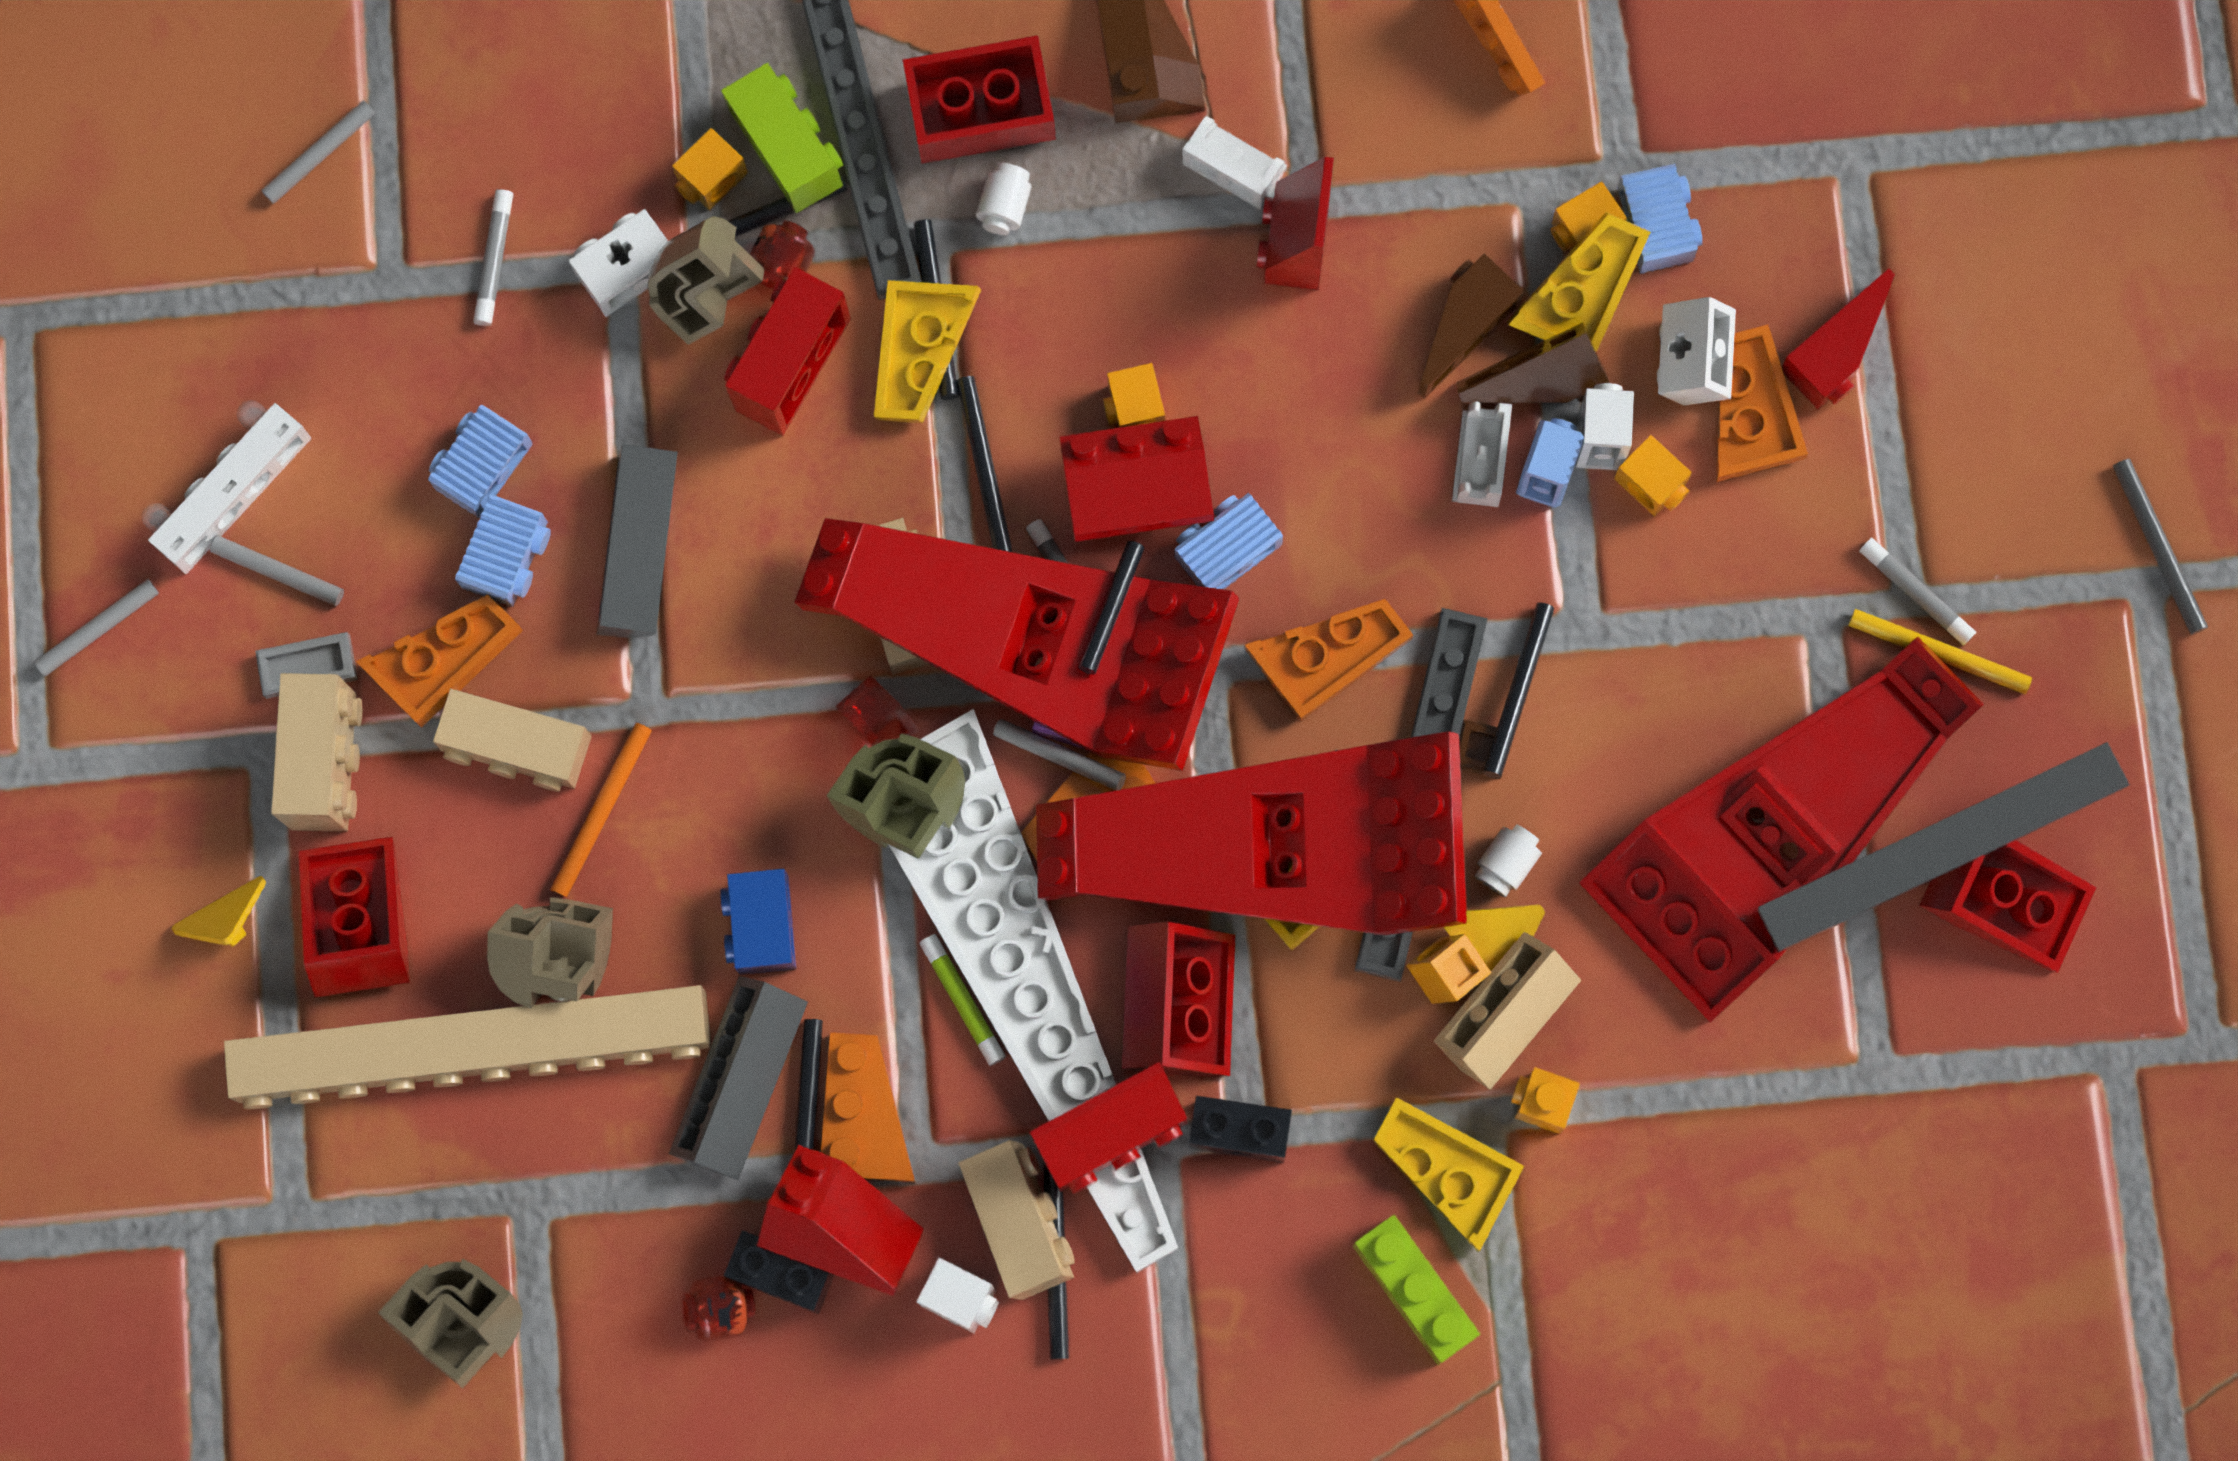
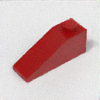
[1782,268,1895,410]

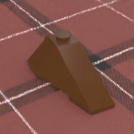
[1097,0,1205,124]

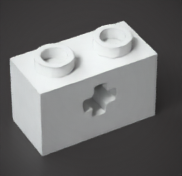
[569,209,668,317]
[1657,297,1736,406]
[1575,383,1634,470]
[917,1258,999,1334]

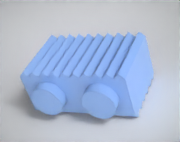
[1617,164,1703,274]
[428,405,533,519]
[1516,418,1584,508]
[1174,493,1283,589]
[455,494,551,607]

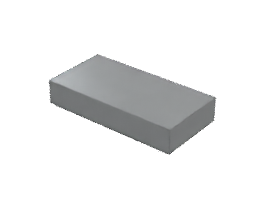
[255,632,358,699]

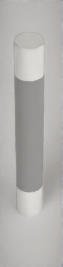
[473,189,513,326]
[1859,538,1977,646]

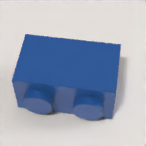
[720,869,797,975]

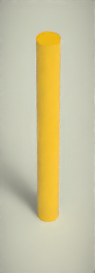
[1848,608,2032,695]

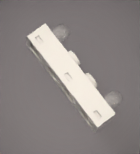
[142,400,312,574]

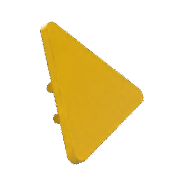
[171,876,267,947]
[1444,904,1545,982]

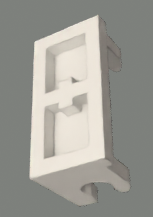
[1183,116,1287,210]
[1452,402,1512,507]

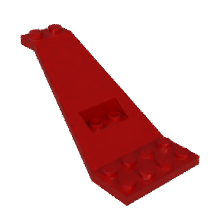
[794,518,1240,771]
[1579,637,1984,1023]
[1036,731,1467,935]

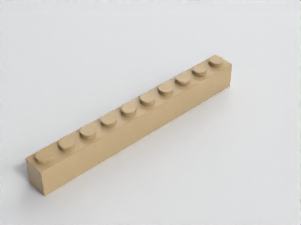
[224,985,711,1109]

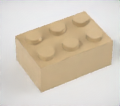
[271,673,363,832]

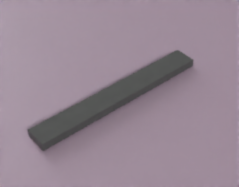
[802,0,921,300]
[1354,608,1487,982]
[1757,742,2130,953]

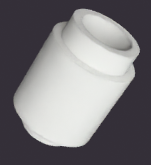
[976,163,1032,235]
[1475,824,1542,898]

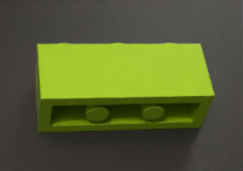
[721,62,843,214]
[1353,1215,1481,1366]

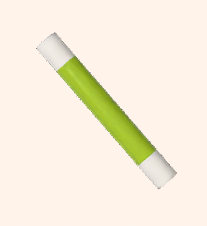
[919,934,1006,1066]

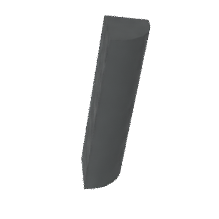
[597,444,678,638]
[669,976,808,1180]

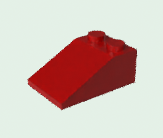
[1256,157,1334,290]
[298,836,410,998]
[1919,840,2097,973]
[757,1145,924,1296]

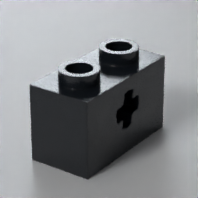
[1189,1095,1292,1163]
[724,1230,834,1314]

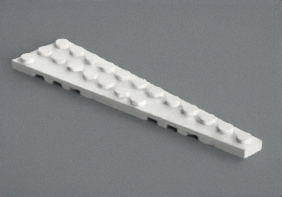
[888,709,1178,1273]

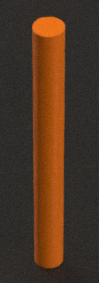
[550,722,652,898]

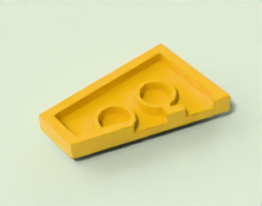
[1507,212,1651,352]
[874,280,981,423]
[1373,1097,1524,1253]

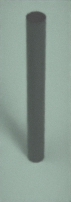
[2113,458,2208,635]

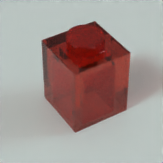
[835,675,919,747]

